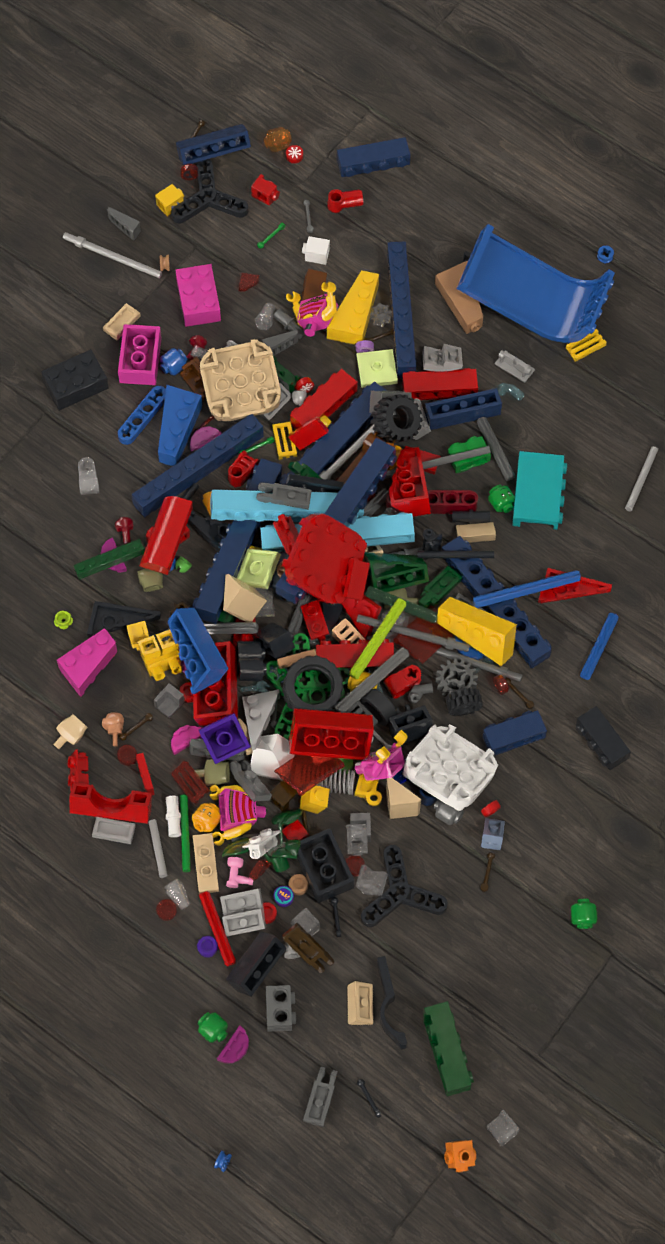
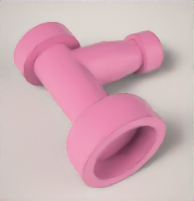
[226,857,254,888]

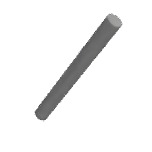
[625,446,658,511]

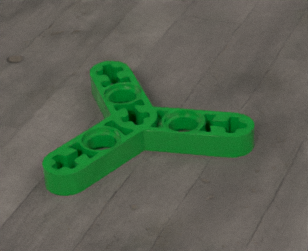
[266,661,345,740]

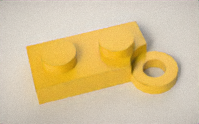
[355,774,382,806]

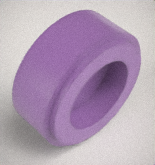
[356,340,374,353]

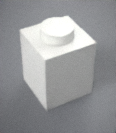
[302,236,330,265]

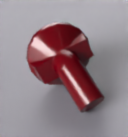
[186,335,207,360]
[115,517,133,544]

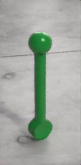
[257,222,286,249]
[239,436,275,454]

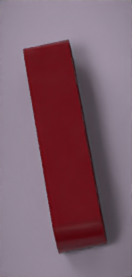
[386,490,478,514]

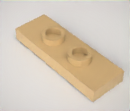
[193,833,219,894]

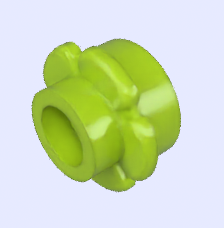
[54,611,73,629]

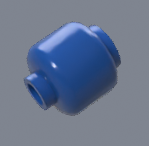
[160,348,188,375]

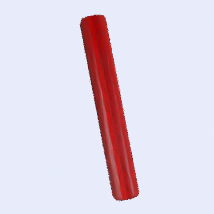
[199,891,236,966]

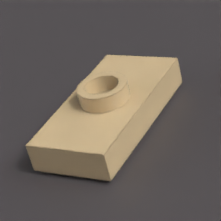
[103,303,140,340]

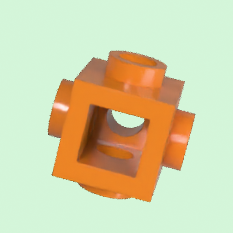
[444,1140,476,1172]

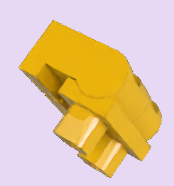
[137,630,182,681]

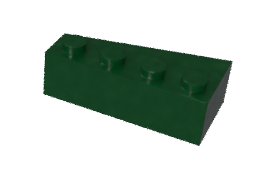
[423,1001,474,1096]

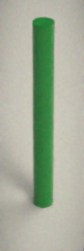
[180,795,191,872]

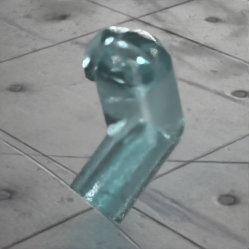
[497,383,525,401]

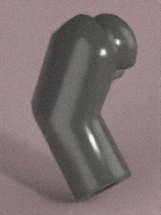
[408,683,433,703]

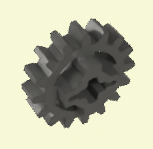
[436,658,478,696]

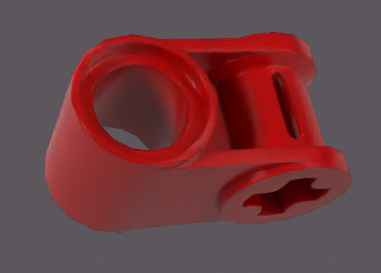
[228,450,260,487]
[383,665,421,699]

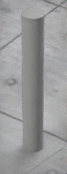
[149,819,168,878]

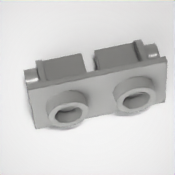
[495,350,535,383]

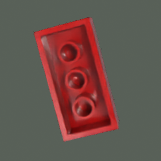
[193,641,238,726]
[289,708,374,760]

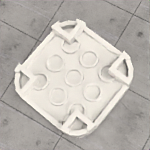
[403,724,498,811]

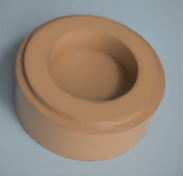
[289,874,309,895]

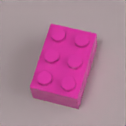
[176,264,221,327]
[118,324,161,385]

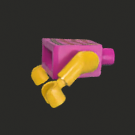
[286,282,338,337]
[209,785,266,846]

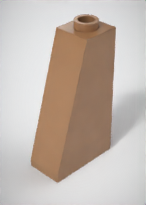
[435,261,483,334]

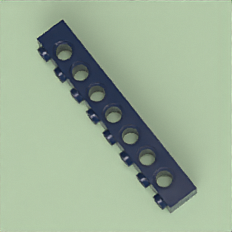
[441,536,552,669]

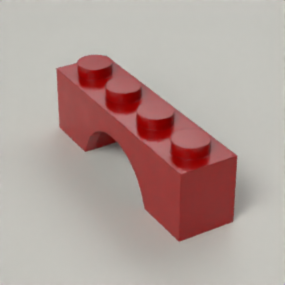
[70,783,152,824]

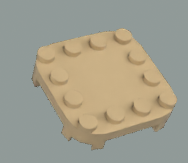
[200,340,281,421]

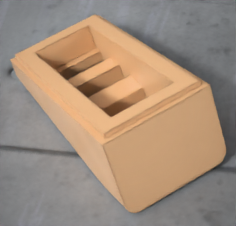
[332,618,365,644]

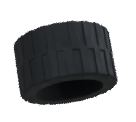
[282,656,343,711]

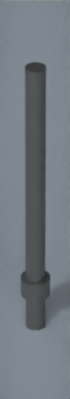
[384,446,491,479]
[356,614,470,652]
[411,639,523,682]

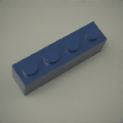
[176,124,251,165]
[337,137,410,177]
[425,388,502,430]

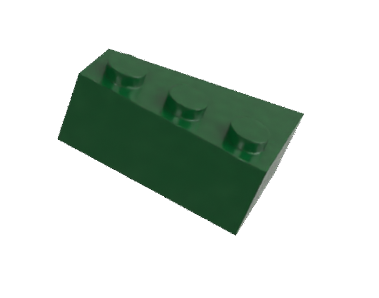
[364,552,429,595]

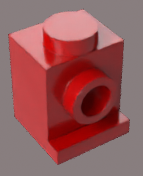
[251,174,280,206]

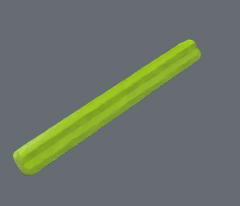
[349,598,406,679]

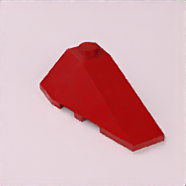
[389,447,431,517]

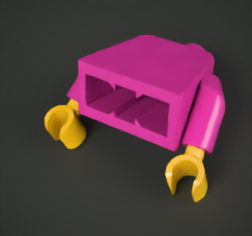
[355,730,408,781]

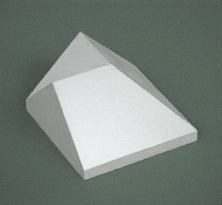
[250,734,295,781]

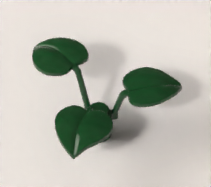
[222,809,303,872]

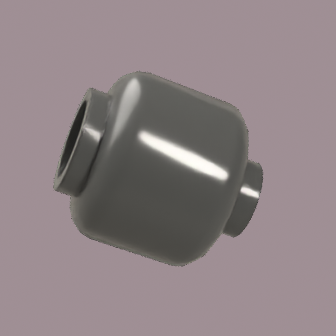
[434,799,464,825]

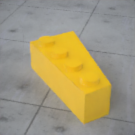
[327,270,379,345]
[437,597,517,666]

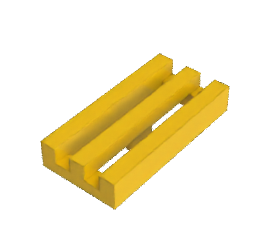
[566,329,607,362]
[272,422,297,460]

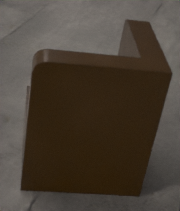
[269,777,299,812]

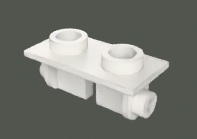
[242,829,280,859]

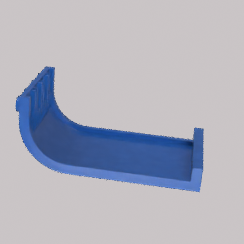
[456,224,615,343]

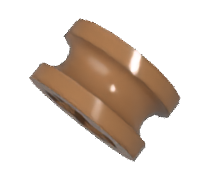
[160,255,170,271]

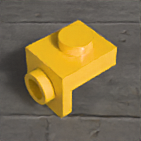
[126,621,151,651]

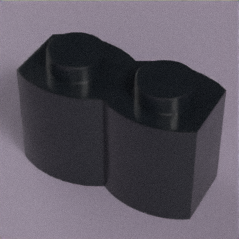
[236,641,267,681]

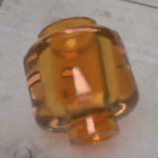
[264,127,291,152]

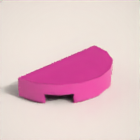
[171,725,202,755]

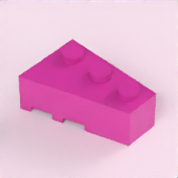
[57,628,117,697]

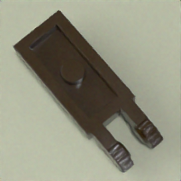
[282,922,334,973]

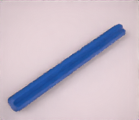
[473,570,581,608]

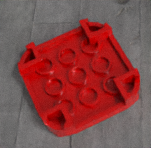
[282,513,367,604]

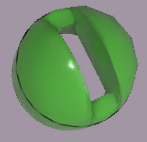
[175,556,192,573]

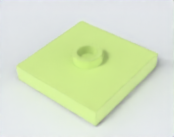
[356,349,398,388]
[237,549,281,589]

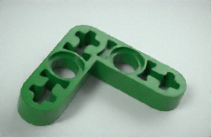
[292,633,350,689]

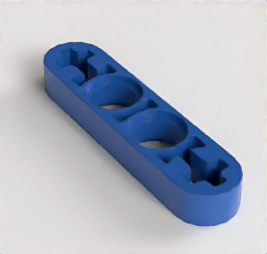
[118,386,166,445]

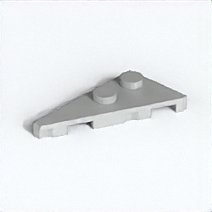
[242,689,280,751]

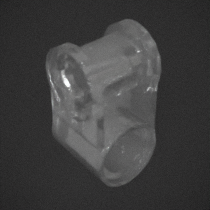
[78,457,99,495]

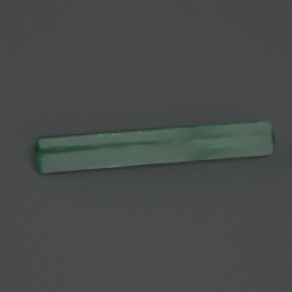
[365,586,438,623]

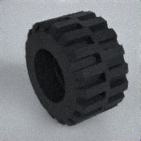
[371,394,423,444]

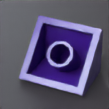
[198,713,251,764]

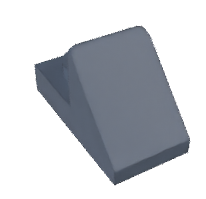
[481,818,505,850]

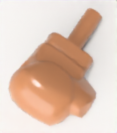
[102,712,124,747]

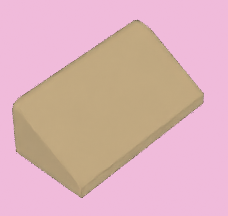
[456,522,496,542]
[348,981,373,1025]

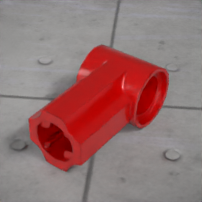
[327,189,363,213]

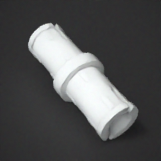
[165,796,181,837]

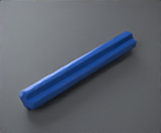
[580,613,618,680]

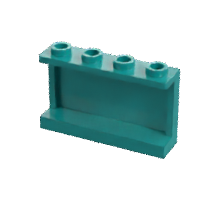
[512,451,567,530]

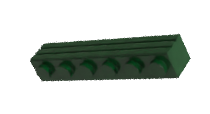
[74,539,145,580]

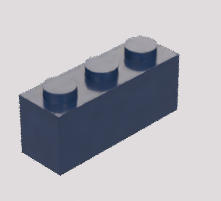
[482,710,547,756]

